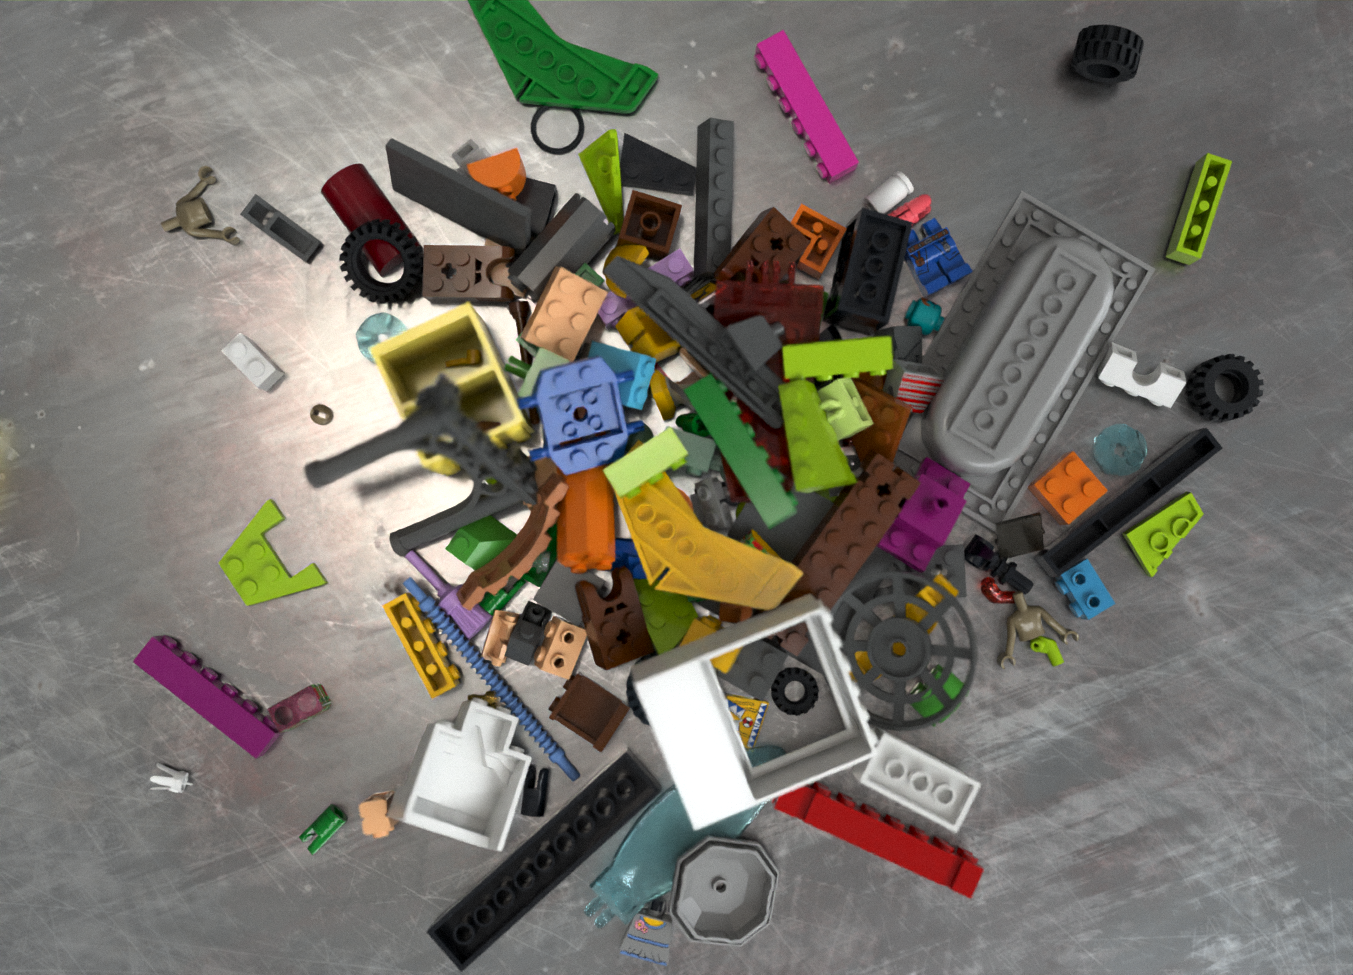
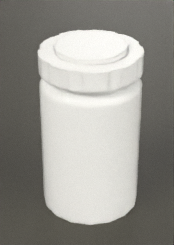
[863,171,914,214]

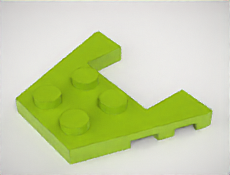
[219,499,328,606]

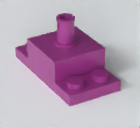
[877,457,970,573]

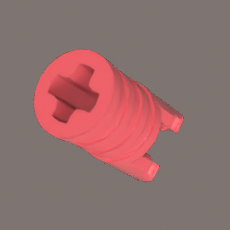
[887,194,931,226]

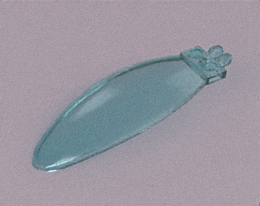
[584,745,786,928]

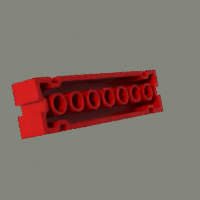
[770,781,984,899]

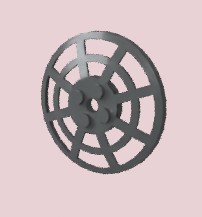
[819,570,978,731]

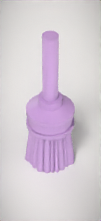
[405,550,493,640]

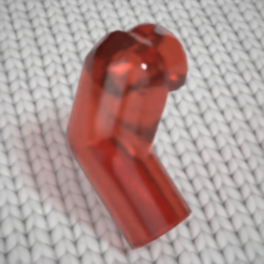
[980,577,1015,604]

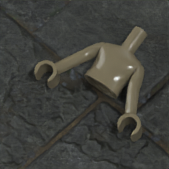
[161,166,240,245]
[997,591,1079,669]

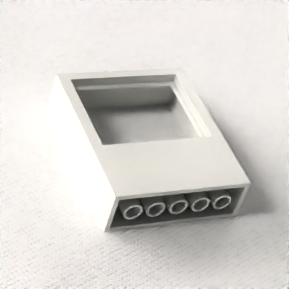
[630,594,878,830]

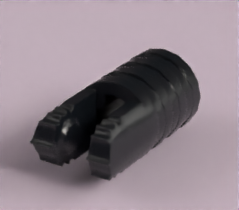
[521,766,549,817]

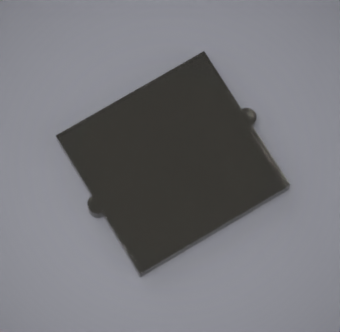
[995,512,1045,559]

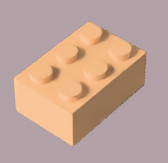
[520,266,608,362]

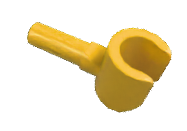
[445,349,481,368]

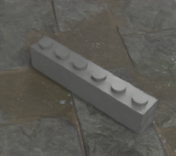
[694,117,734,279]

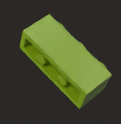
[603,427,689,500]

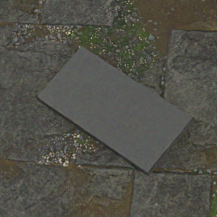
[385,138,531,255]

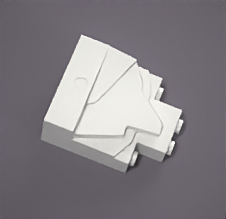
[387,697,532,852]

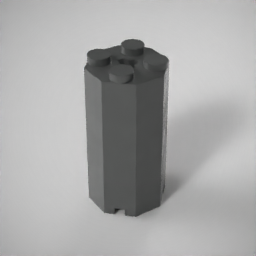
[507,193,616,305]

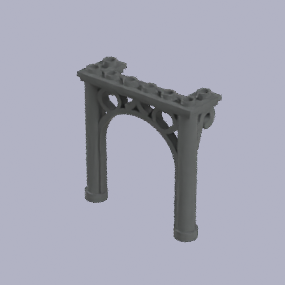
[304,373,538,556]

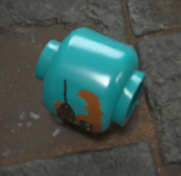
[904,297,945,335]

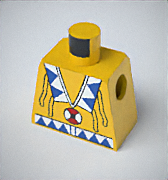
[725,693,769,751]

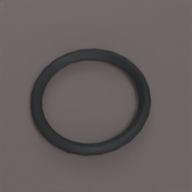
[531,105,584,154]

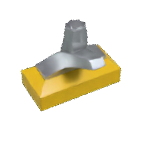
[650,370,697,420]

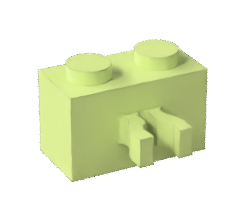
[817,378,874,441]

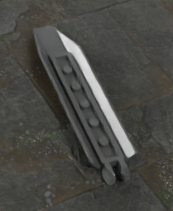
[602,256,786,429]

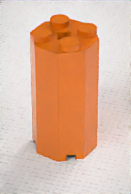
[557,462,615,574]

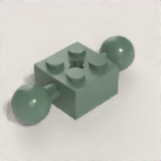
[625,421,741,486]

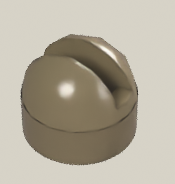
[310,404,333,425]

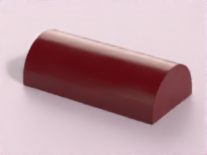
[321,163,423,277]

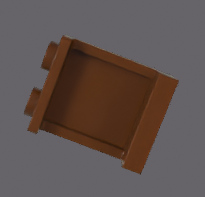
[548,672,630,753]

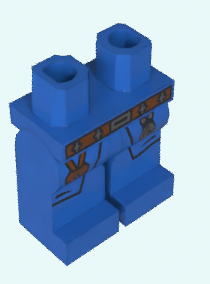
[904,218,973,298]

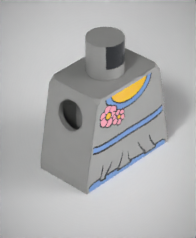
[619,896,672,966]

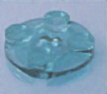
[356,312,408,363]
[1093,424,1147,476]

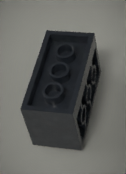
[823,208,913,335]

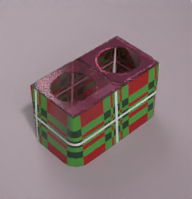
[267,683,331,733]

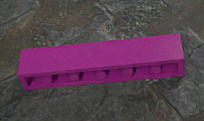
[133,635,281,759]

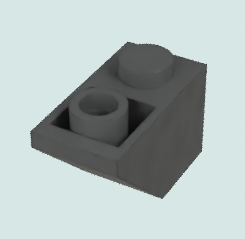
[505,601,552,666]

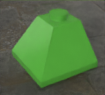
[445,515,518,571]

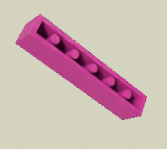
[754,30,859,184]

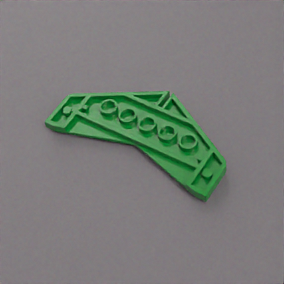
[468,0,659,114]

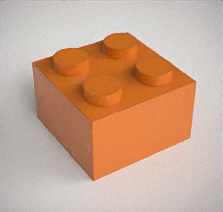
[1028,451,1108,526]

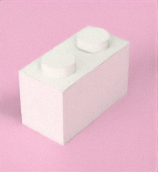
[221,333,285,392]

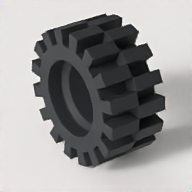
[771,667,819,716]

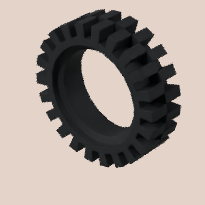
[339,219,423,304]

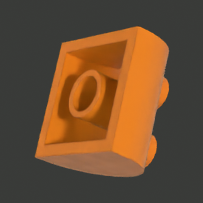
[467,148,526,201]

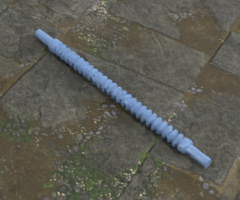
[402,577,580,782]

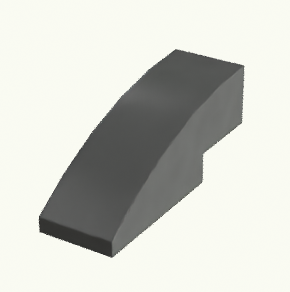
[240,194,321,262]

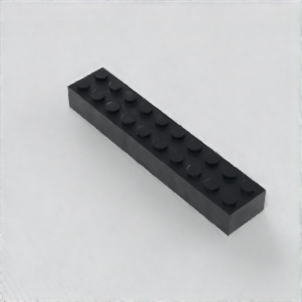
[426,748,662,972]

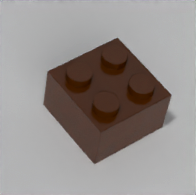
[616,190,682,260]

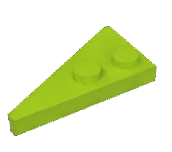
[578,129,624,235]

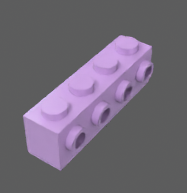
[597,248,694,330]

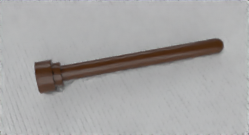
[508,301,540,425]

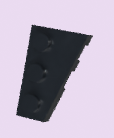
[620,133,696,195]

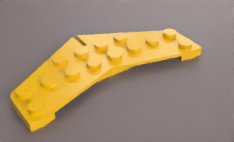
[612,440,803,610]

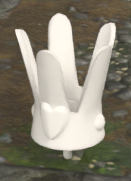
[150,763,193,793]

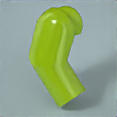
[1030,636,1064,667]

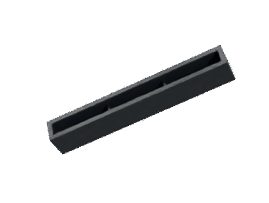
[1034,427,1223,577]

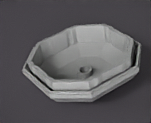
[668,836,780,947]

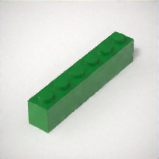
[684,373,798,530]

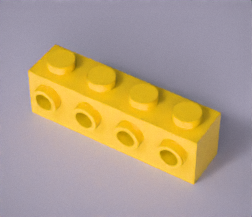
[382,593,461,699]

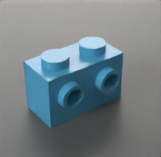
[1055,559,1115,620]

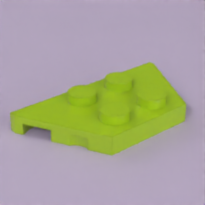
[633,579,699,656]

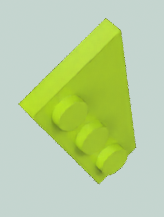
[1122,491,1204,578]

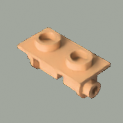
[480,609,520,667]

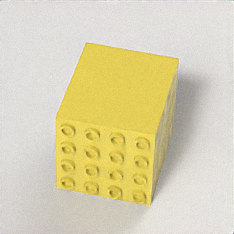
[369,302,535,476]

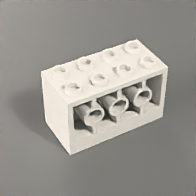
[852,726,981,833]

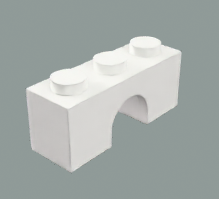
[1097,342,1186,408]

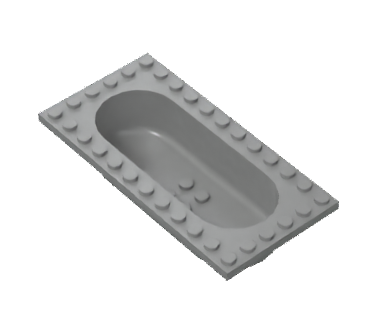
[892,190,1155,535]

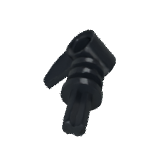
[964,534,1034,595]

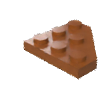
[842,377,912,463]

